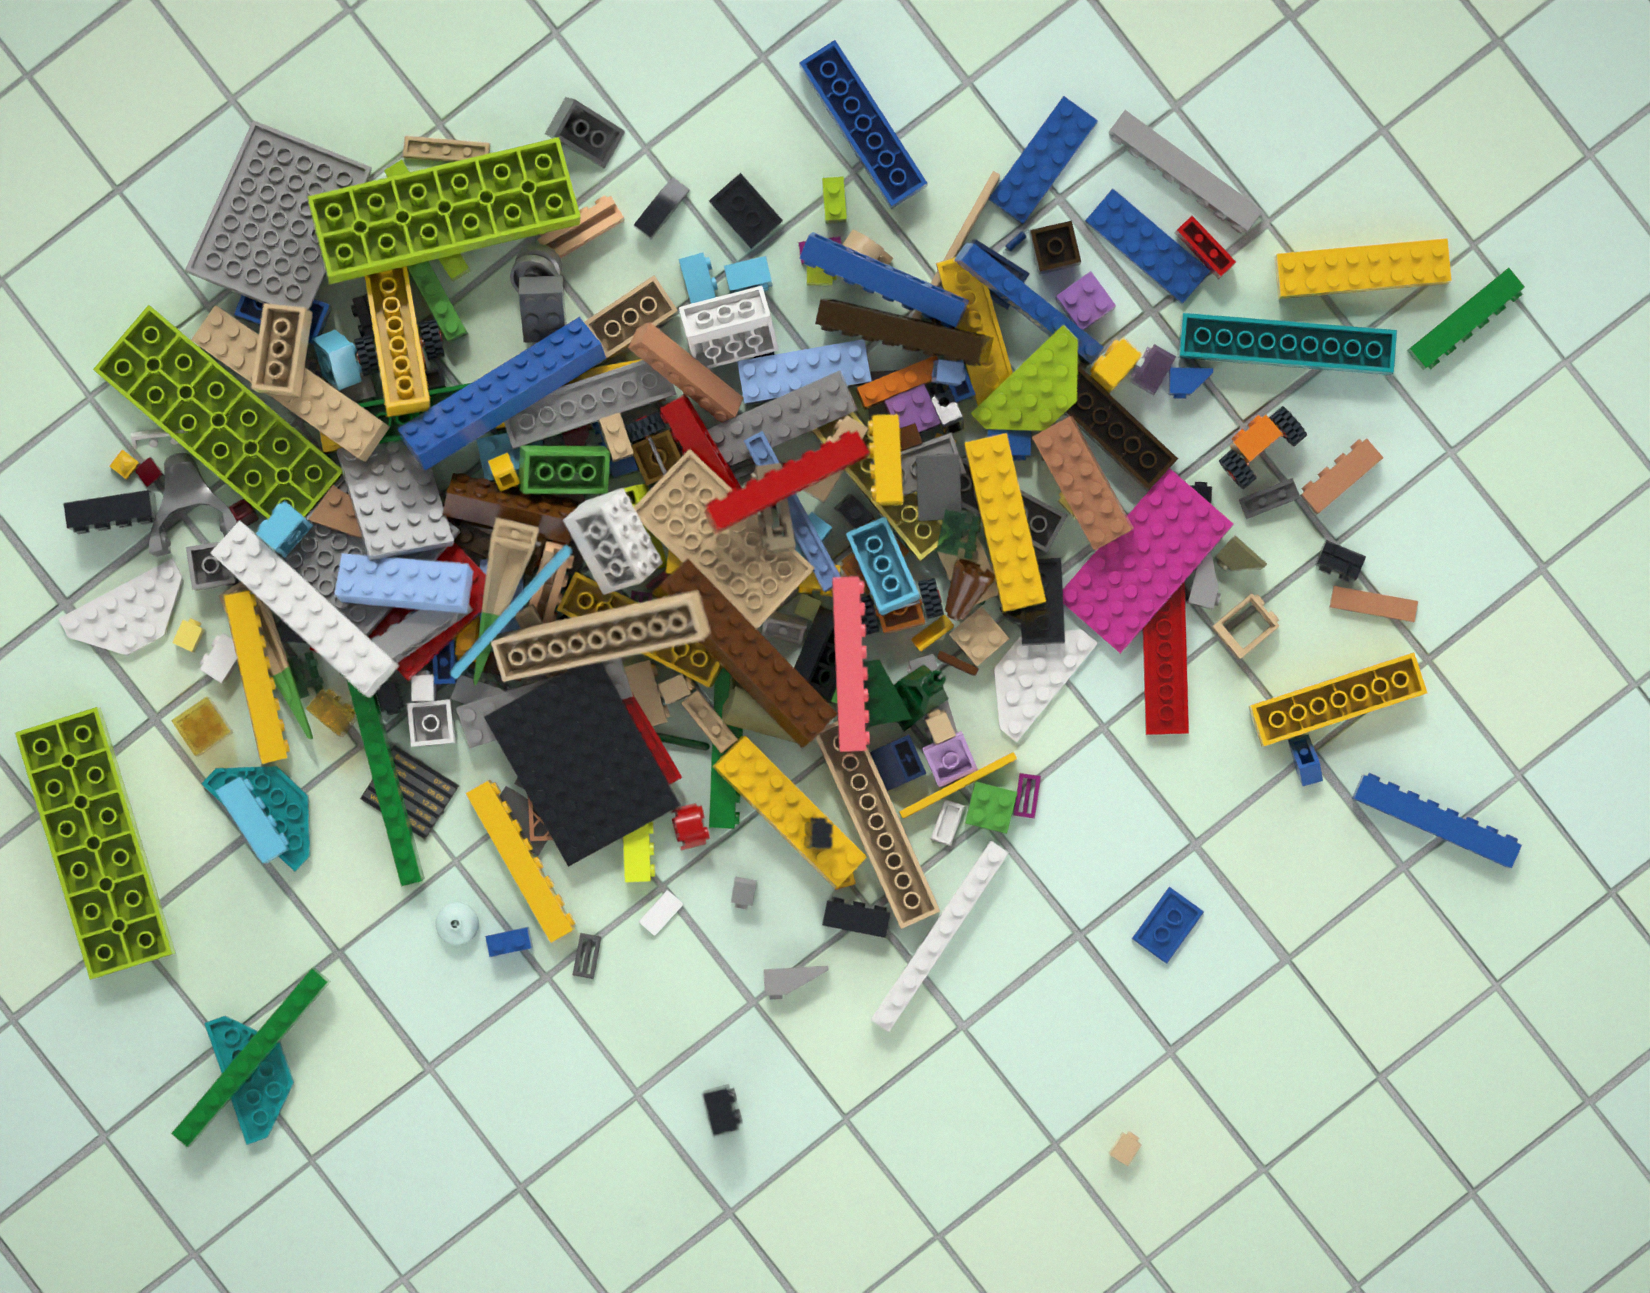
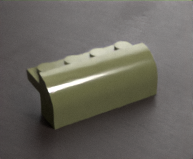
[722,677,796,743]

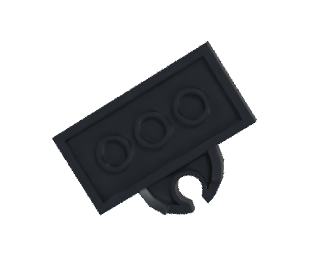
[999,558,1065,646]

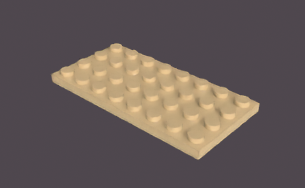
[634,449,815,629]

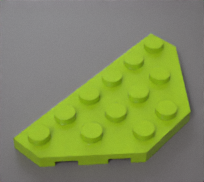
[971,324,1079,431]

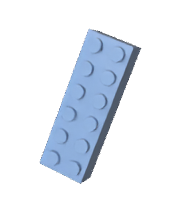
[737,339,872,406]
[335,554,473,613]

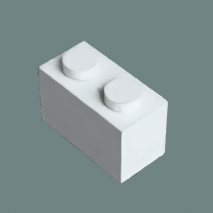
[200,633,238,684]
[411,671,437,702]

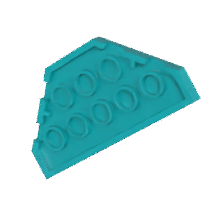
[201,766,310,872]
[204,1015,294,1145]

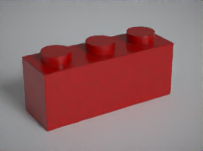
[1175,215,1236,279]

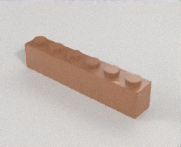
[629,322,743,423]

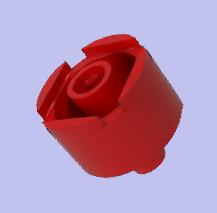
[670,803,710,851]

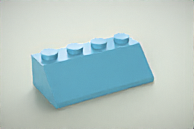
[216,777,289,864]

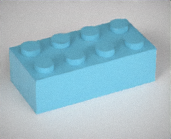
[846,516,921,616]

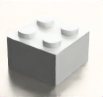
[407,700,456,747]

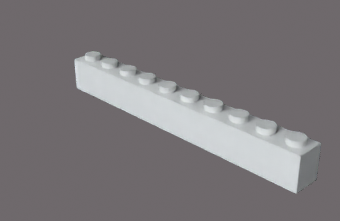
[871,841,1009,1032]

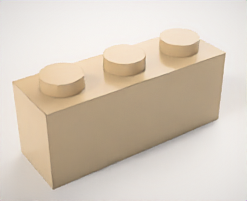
[624,660,670,727]

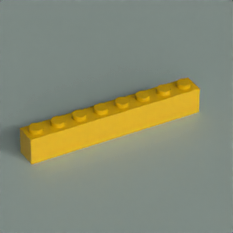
[222,589,290,764]
[466,780,576,943]

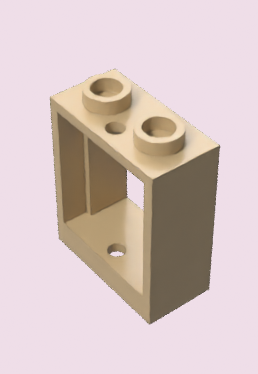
[1211,593,1279,660]

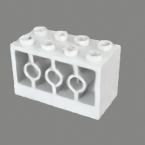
[679,286,779,369]
[563,488,663,595]

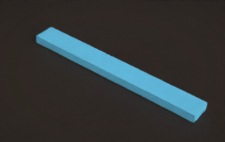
[450,544,572,679]

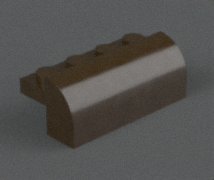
[453,519,553,576]

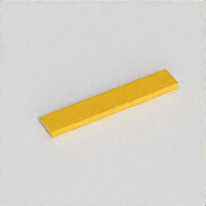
[899,752,1017,818]

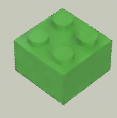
[965,781,1017,834]

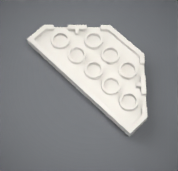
[58,559,183,655]
[994,629,1098,742]

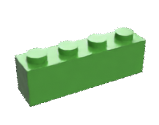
[407,261,468,344]

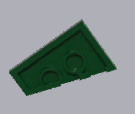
[863,659,912,726]

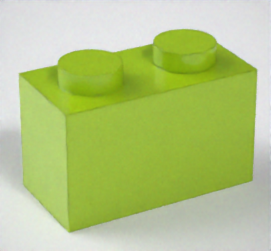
[822,176,847,224]

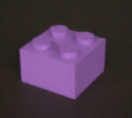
[1055,271,1116,331]
[884,384,941,434]

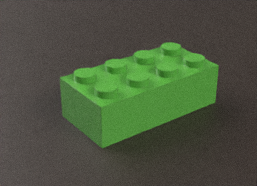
[518,446,610,494]

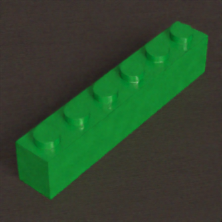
[1407,268,1525,370]

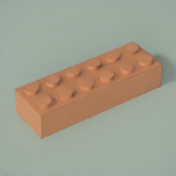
[1032,416,1134,550]

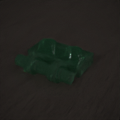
[936,509,981,560]
[287,651,324,699]

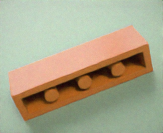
[856,355,938,410]

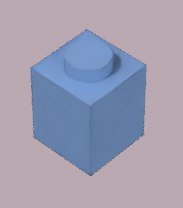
[931,359,966,386]

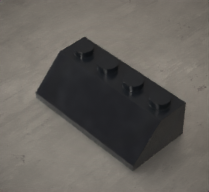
[794,606,837,704]

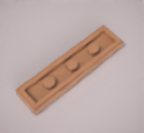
[1329,586,1418,622]

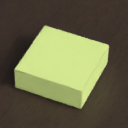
[794,594,822,621]

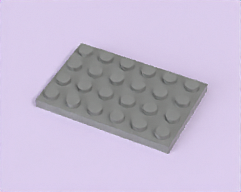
[337,441,454,560]

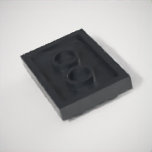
[709,173,783,249]

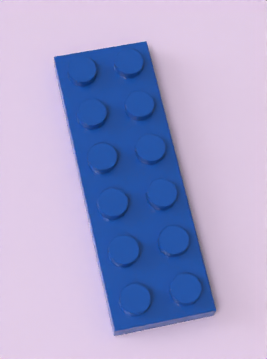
[989,96,1098,224]
[1085,188,1210,304]

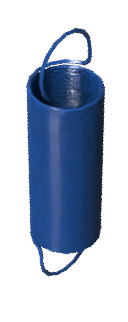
[1003,229,1029,254]

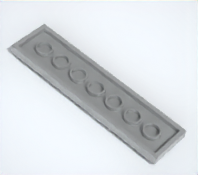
[504,360,677,449]
[707,370,858,467]
[456,657,633,748]

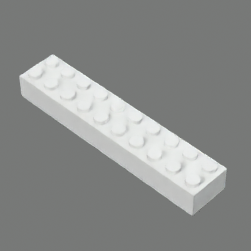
[211,521,399,698]

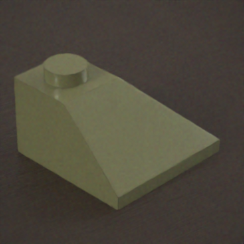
[1215,535,1267,571]

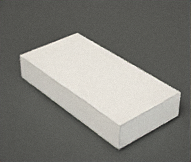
[931,799,965,846]

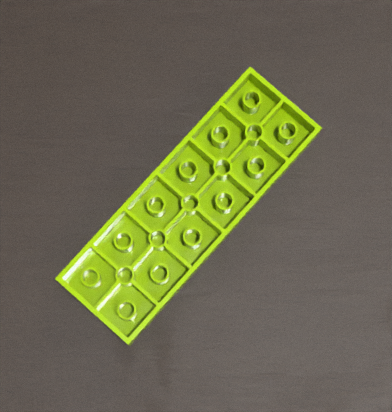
[307,137,581,284]
[93,305,343,519]
[14,707,176,980]

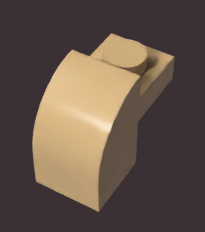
[842,229,893,265]

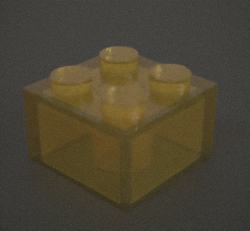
[306,689,357,737]
[171,697,234,757]

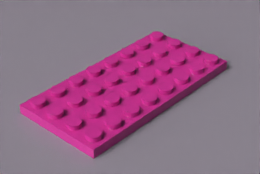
[1063,468,1234,654]

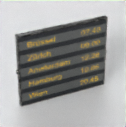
[360,745,460,840]

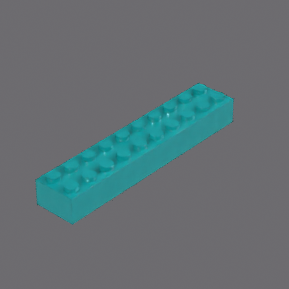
[1178,313,1397,375]

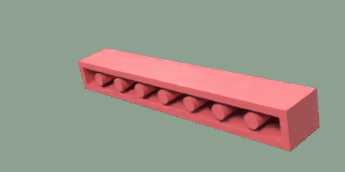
[832,576,870,752]

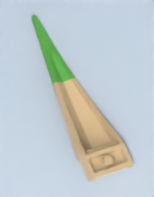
[473,518,539,685]
[219,581,313,739]

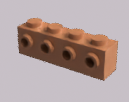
[1300,438,1384,515]

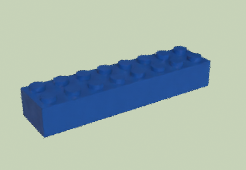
[799,40,928,209]

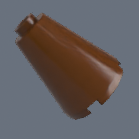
[945,558,996,621]

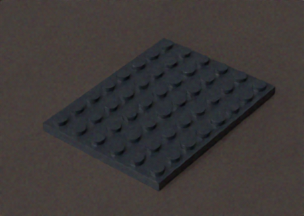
[484,661,681,867]

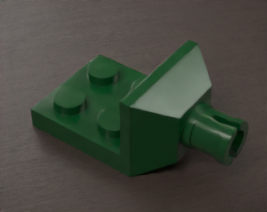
[894,664,948,732]

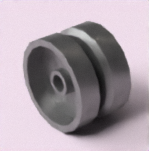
[510,244,562,293]

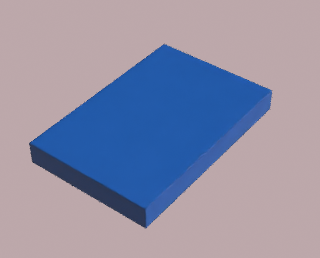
[1131,886,1204,964]

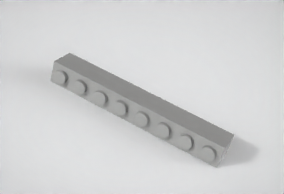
[1109,110,1263,234]

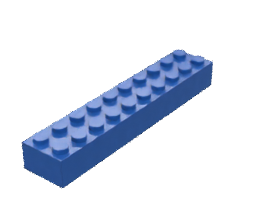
[398,317,607,471]

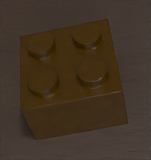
[1029,220,1081,275]

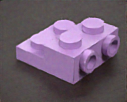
[922,731,978,787]

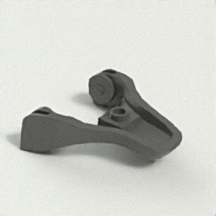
[149,453,237,557]

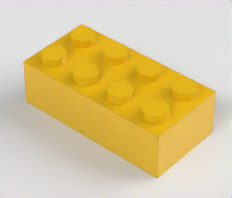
[1090,338,1142,394]
[868,414,903,506]

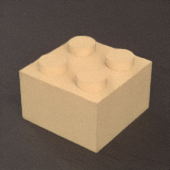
[949,606,1010,667]

